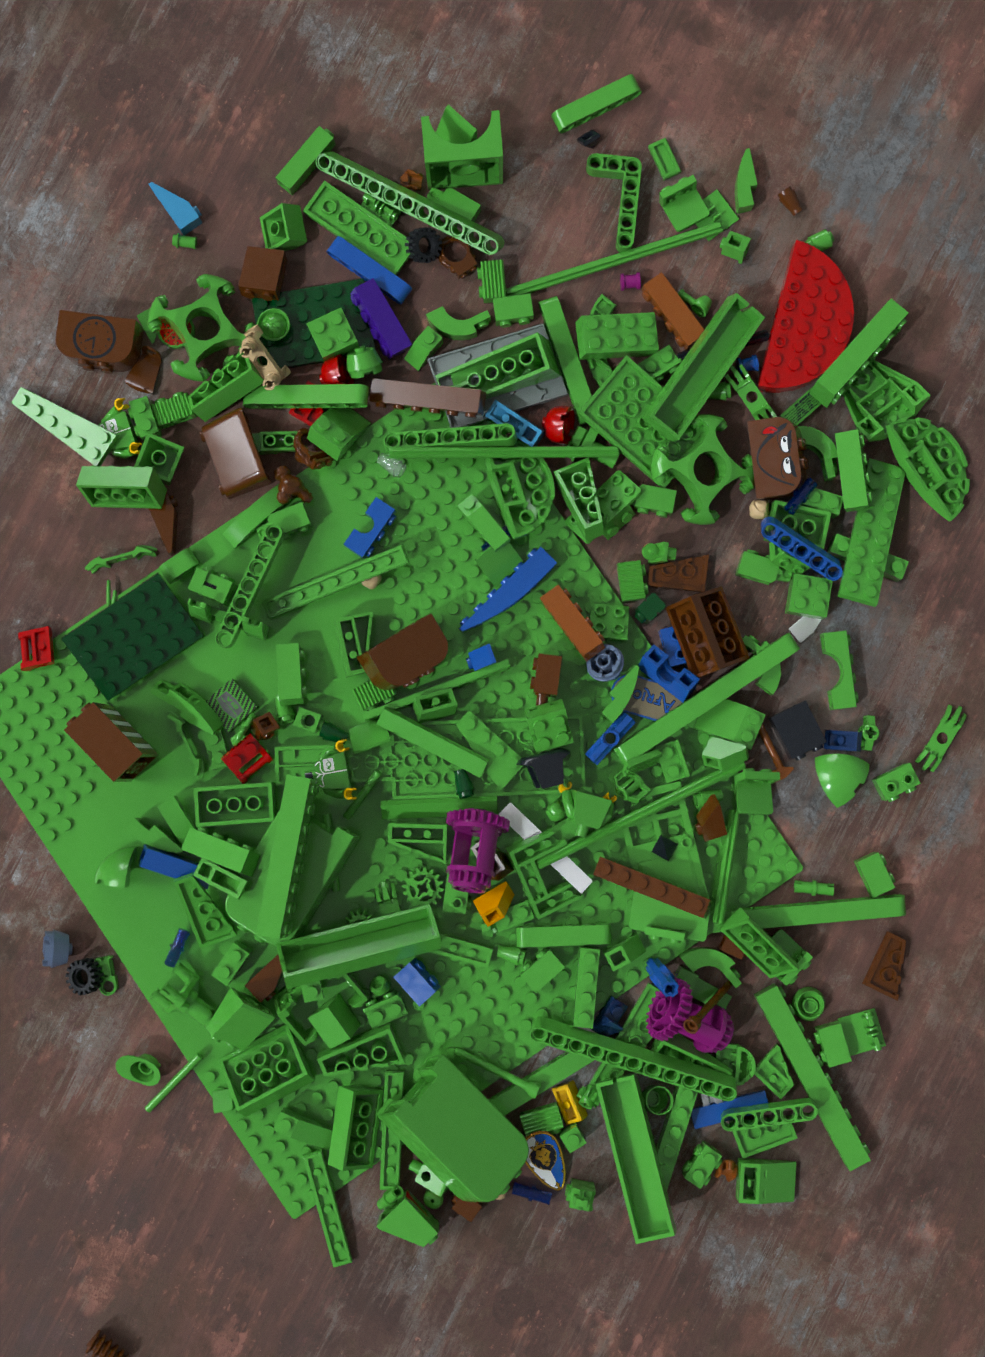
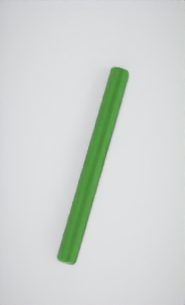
[713,810,740,925]

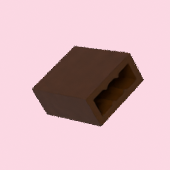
[238,246,288,301]

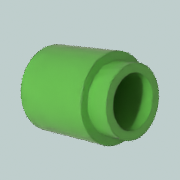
[804,229,834,251]

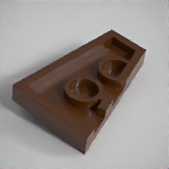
[647,554,709,593]
[862,931,906,1001]

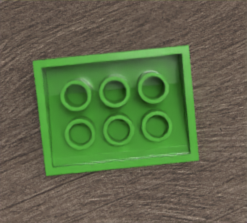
[218,1024,315,1117]

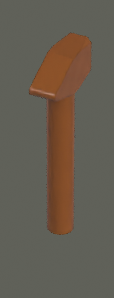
[759,724,794,783]

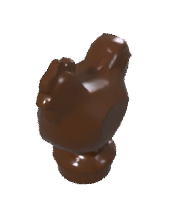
[273,465,313,504]

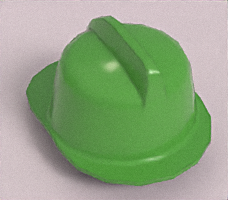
[116,1054,161,1086]

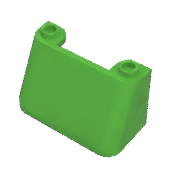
[273,973,368,1046]

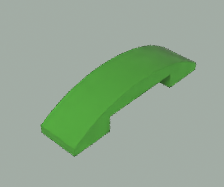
[223,484,291,549]

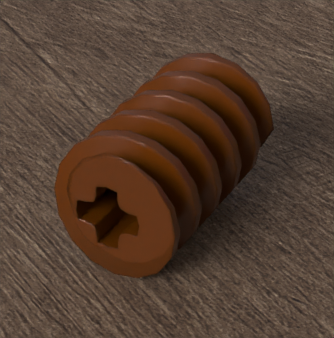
[85,1329,129,1357]

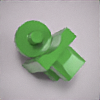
[642,542,677,564]

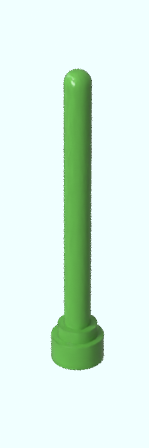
[454,1048,542,1099]

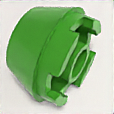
[346,346,383,379]

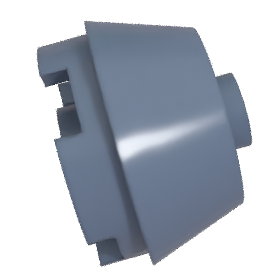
[587,644,624,682]
[42,929,72,968]

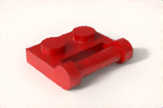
[18,626,55,671]
[221,733,273,784]

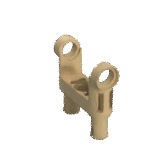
[239,324,291,390]

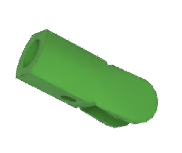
[564,426,588,462]

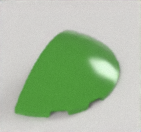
[886,417,970,522]
[485,435,555,539]

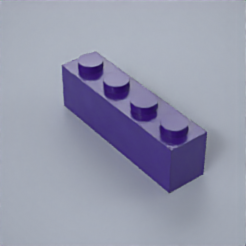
[351,278,412,360]

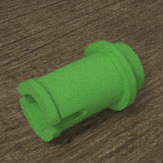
[172,233,197,249]

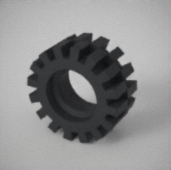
[405,227,442,263]
[65,958,104,995]

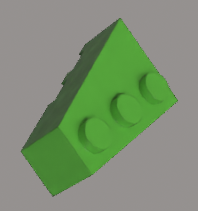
[334,611,373,678]
[388,821,448,864]

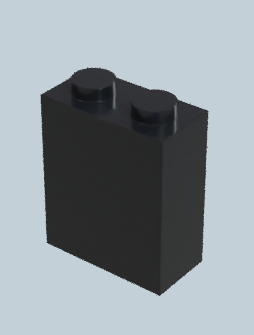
[768,700,827,761]

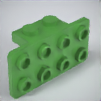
[565,470,642,544]
[629,892,711,943]

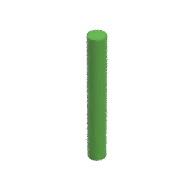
[343,770,381,820]

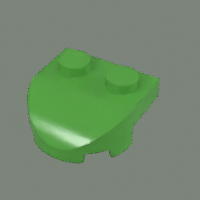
[715,1043,756,1086]

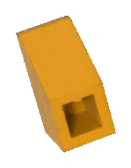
[473,881,514,927]

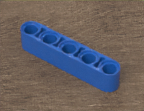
[326,236,412,305]
[761,517,843,581]

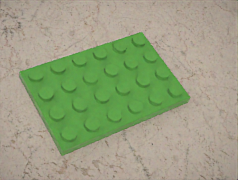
[577,355,701,488]

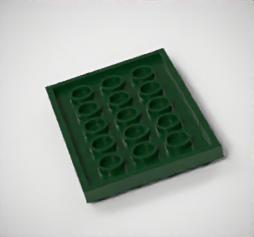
[252,278,375,369]
[61,573,204,701]

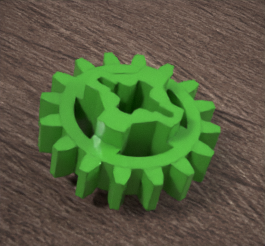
[402,866,444,907]

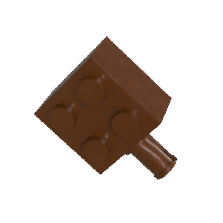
[530,653,562,706]

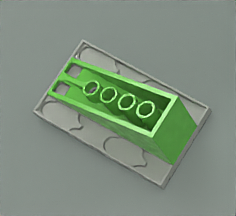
[428,324,569,428]

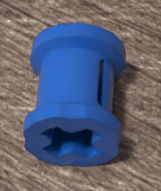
[736,354,759,375]

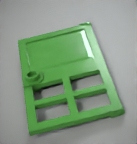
[615,781,709,899]

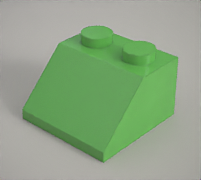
[260,203,307,251]
[134,433,184,486]

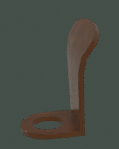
[125,346,162,393]

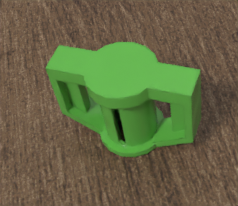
[857,715,880,751]
[613,769,651,804]

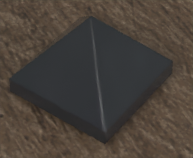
[576,129,601,149]
[651,835,678,861]

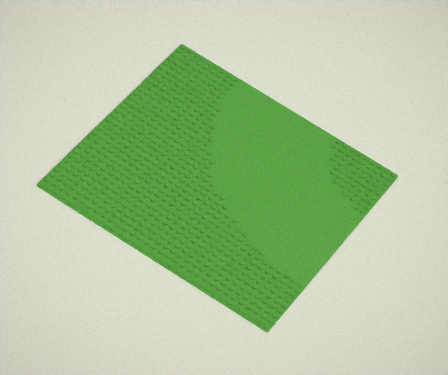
[0,383,803,1219]

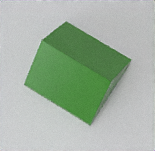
[307,994,361,1049]

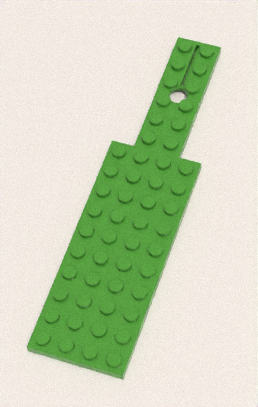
[275,715,586,800]

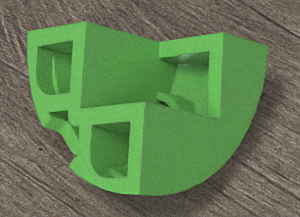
[815,754,870,808]
[94,846,137,888]

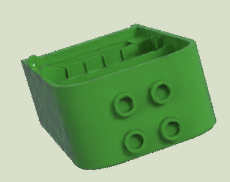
[225,810,361,945]
[378,1054,529,1202]

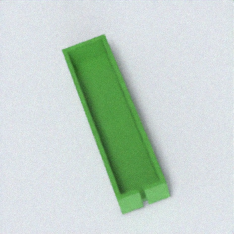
[642,293,765,442]
[256,774,319,939]
[276,904,441,989]
[596,1073,677,1244]

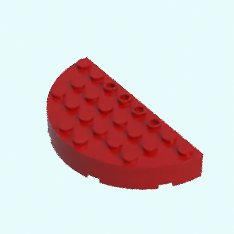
[757,240,854,393]

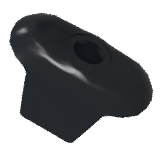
[516,748,570,789]

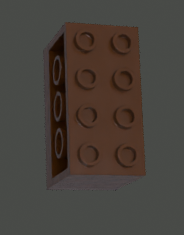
[665,586,750,678]

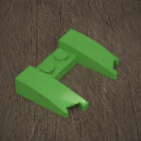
[188,598,270,641]
[505,830,582,920]

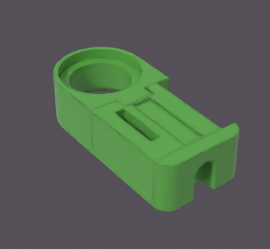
[94,955,119,996]

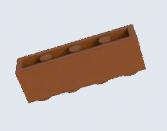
[642,272,704,350]
[540,585,605,662]

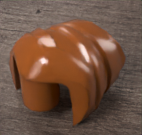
[400,169,423,191]
[714,1159,738,1182]

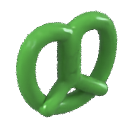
[230,713,256,746]

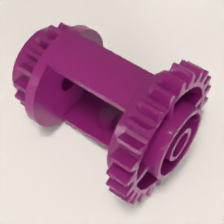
[446,808,510,893]
[646,977,734,1053]

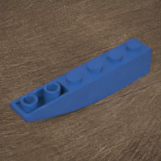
[459,547,557,633]

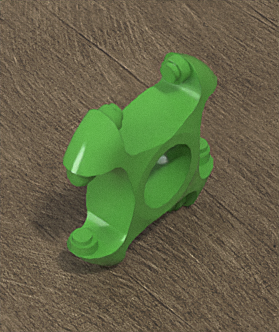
[147,274,255,382]
[651,414,755,525]

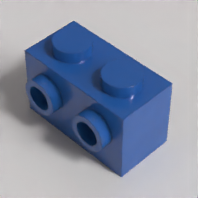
[658,627,686,667]
[394,958,441,1007]

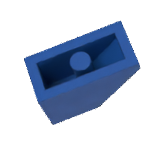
[466,644,496,671]

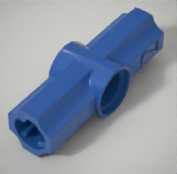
[585,711,636,765]
[645,958,679,997]

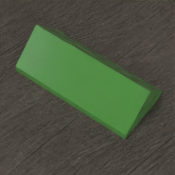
[720,907,800,978]

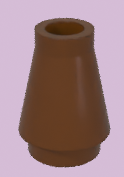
[778,186,803,216]

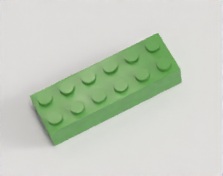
[809,298,909,408]

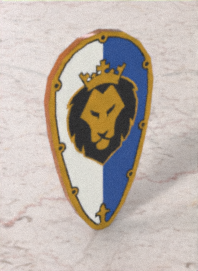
[525,1131,566,1190]

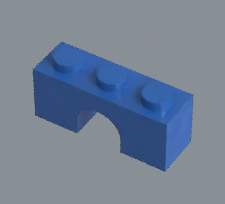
[344,497,397,559]
[638,645,700,703]

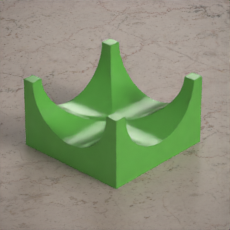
[421,110,503,190]

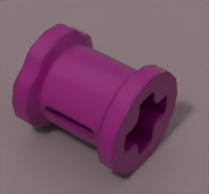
[620,272,641,291]

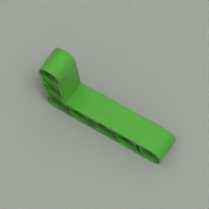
[586,153,642,253]

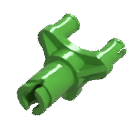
[150,962,216,1028]

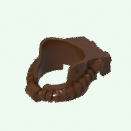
[437,236,478,279]
[293,428,333,470]

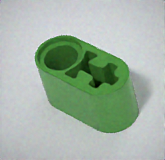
[159,548,200,584]

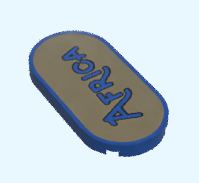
[611,675,686,721]

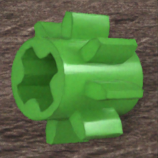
[577,1084,600,1109]

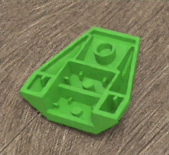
[842,360,930,442]

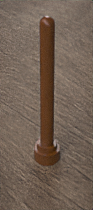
[683,981,732,1034]

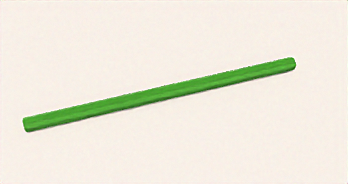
[506,222,723,297]
[389,446,619,458]
[535,762,746,869]

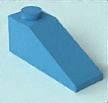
[149,182,202,236]
[485,399,545,447]

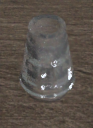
[377,453,406,478]

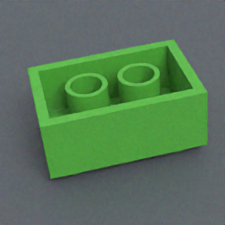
[763,500,832,550]

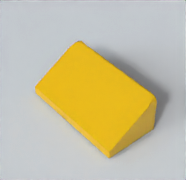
[552,1080,588,1125]

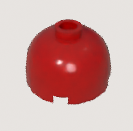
[319,354,354,385]
[542,406,575,445]

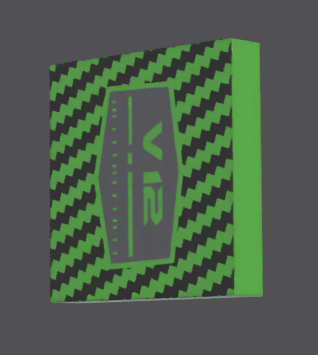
[206,678,258,732]

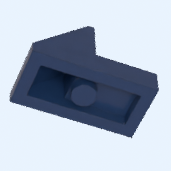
[824,730,862,752]
[590,996,628,1037]

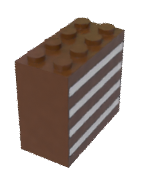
[64,702,159,782]

